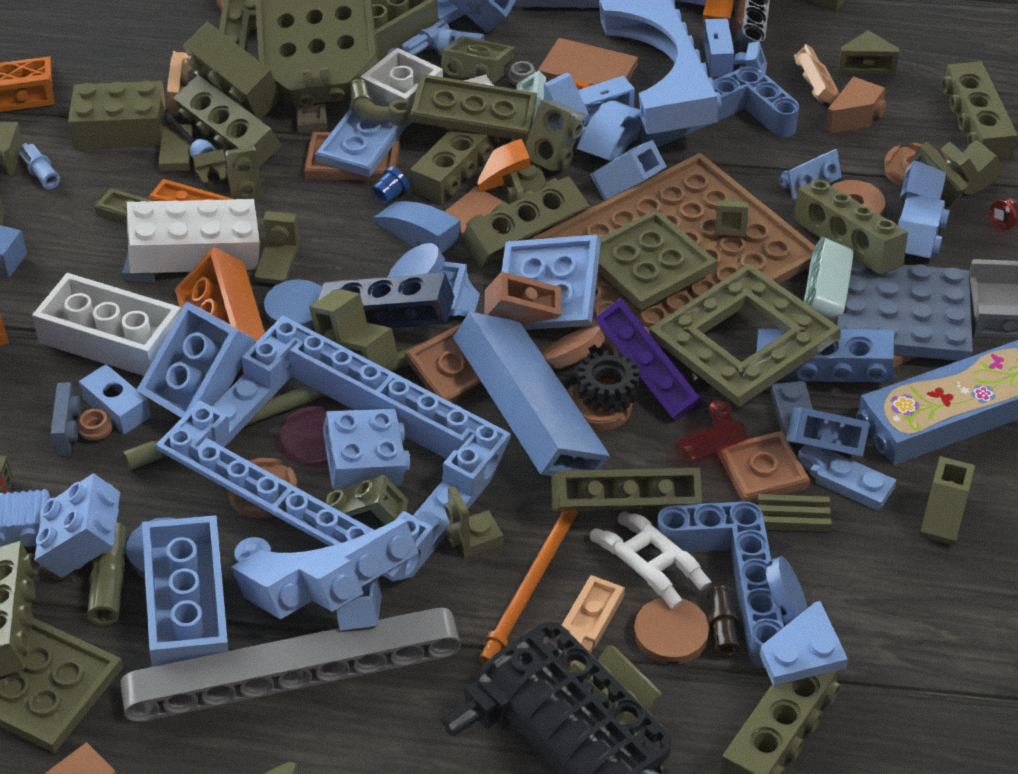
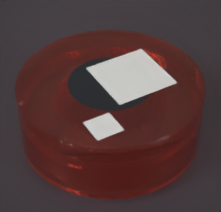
[990,197,1018,230]

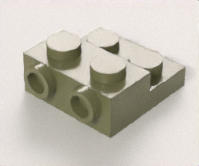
[441,36,515,84]

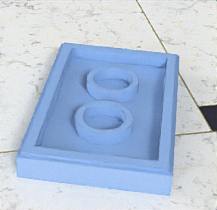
[315,108,409,177]

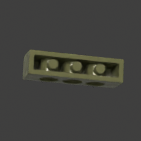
[941,61,1018,160]
[173,74,282,167]
[410,129,507,205]
[461,176,589,269]
[794,180,908,274]
[551,468,702,512]
[0,541,38,677]
[720,670,841,774]

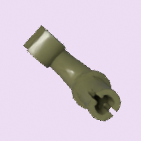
[350,79,408,126]

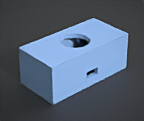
[703,19,734,77]
[578,76,635,122]
[79,364,151,434]
[336,577,382,631]

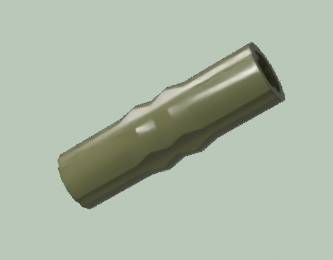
[87,522,127,626]

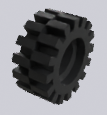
[578,350,640,413]

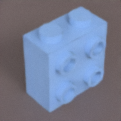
[323,408,410,489]
[34,473,120,578]

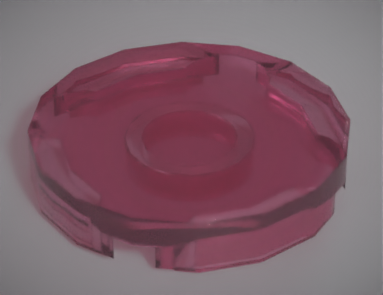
[280,406,335,465]

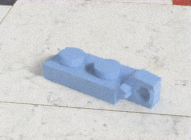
[798,445,896,511]

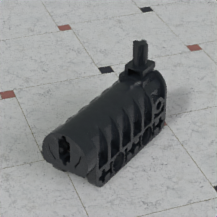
[440,622,672,774]

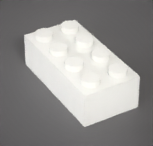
[127,199,260,273]
[32,273,181,376]

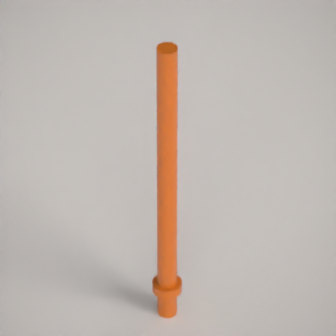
[478,511,579,665]

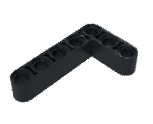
[731,0,770,56]

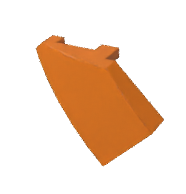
[477,139,532,192]

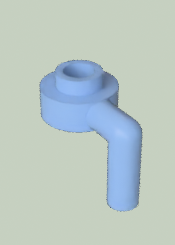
[433,28,484,57]

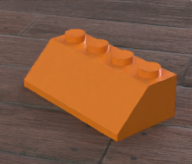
[175,247,265,372]

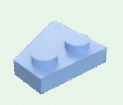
[760,601,848,686]

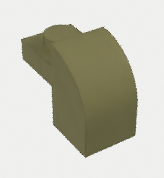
[941,139,1005,194]

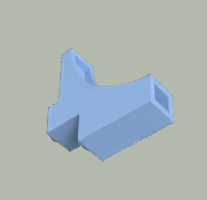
[231,518,419,620]

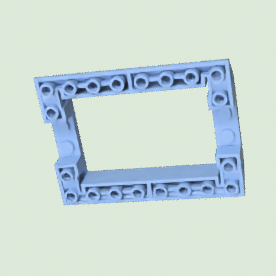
[156,315,511,581]

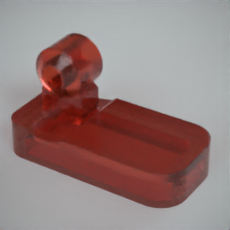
[675,400,748,460]

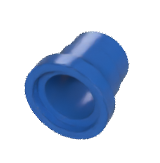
[372,166,410,204]

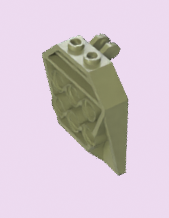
[255,0,379,106]

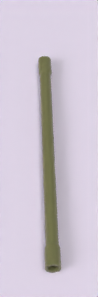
[123,334,440,471]

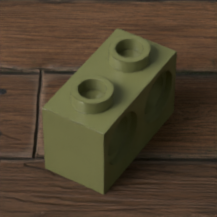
[525,100,585,171]

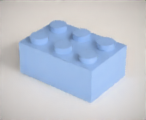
[136,301,256,418]

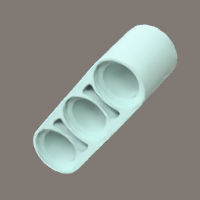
[804,237,853,324]

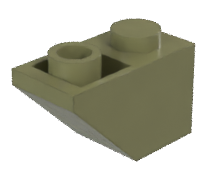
[919,456,976,545]

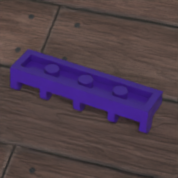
[595,298,703,421]

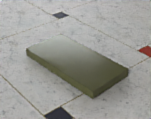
[410,74,538,141]

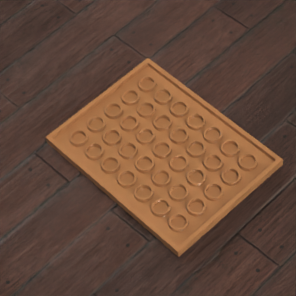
[529,153,816,358]

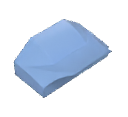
[441,262,480,317]

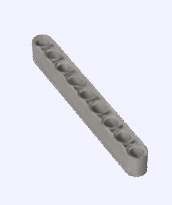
[120,608,461,722]

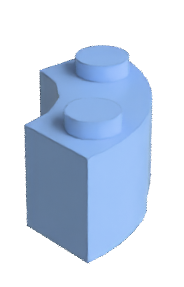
[577,101,641,161]
[898,193,950,258]

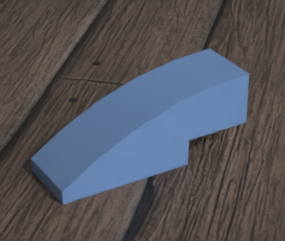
[373,201,461,253]

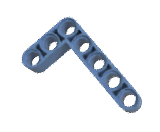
[640,67,799,147]
[657,502,784,668]

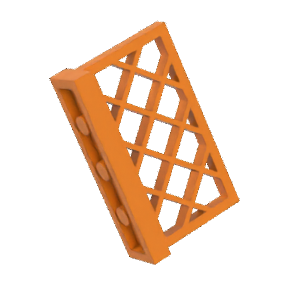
[0,57,55,112]

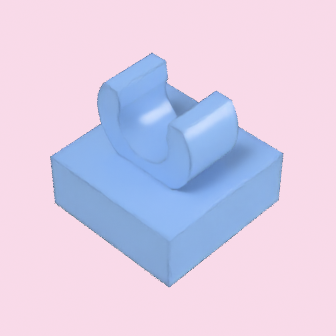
[734,41,767,74]

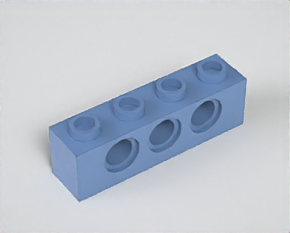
[756,329,894,382]

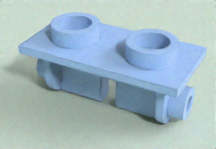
[779,149,842,199]

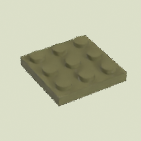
[598,209,717,311]
[0,618,123,753]

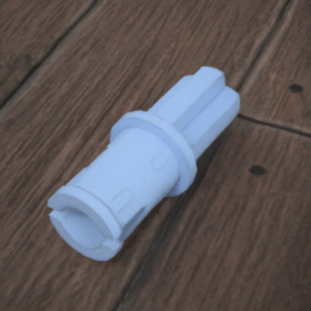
[401,20,450,56]
[19,143,60,189]

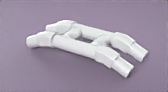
[590,511,711,610]

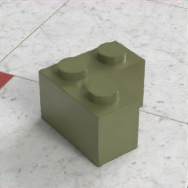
[309,289,398,367]

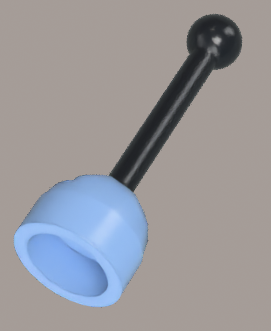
[163,112,216,159]

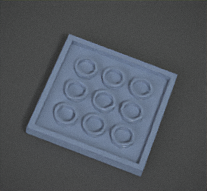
[837,259,973,361]

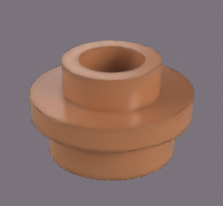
[78,409,113,441]

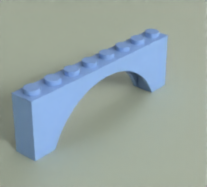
[599,0,722,134]

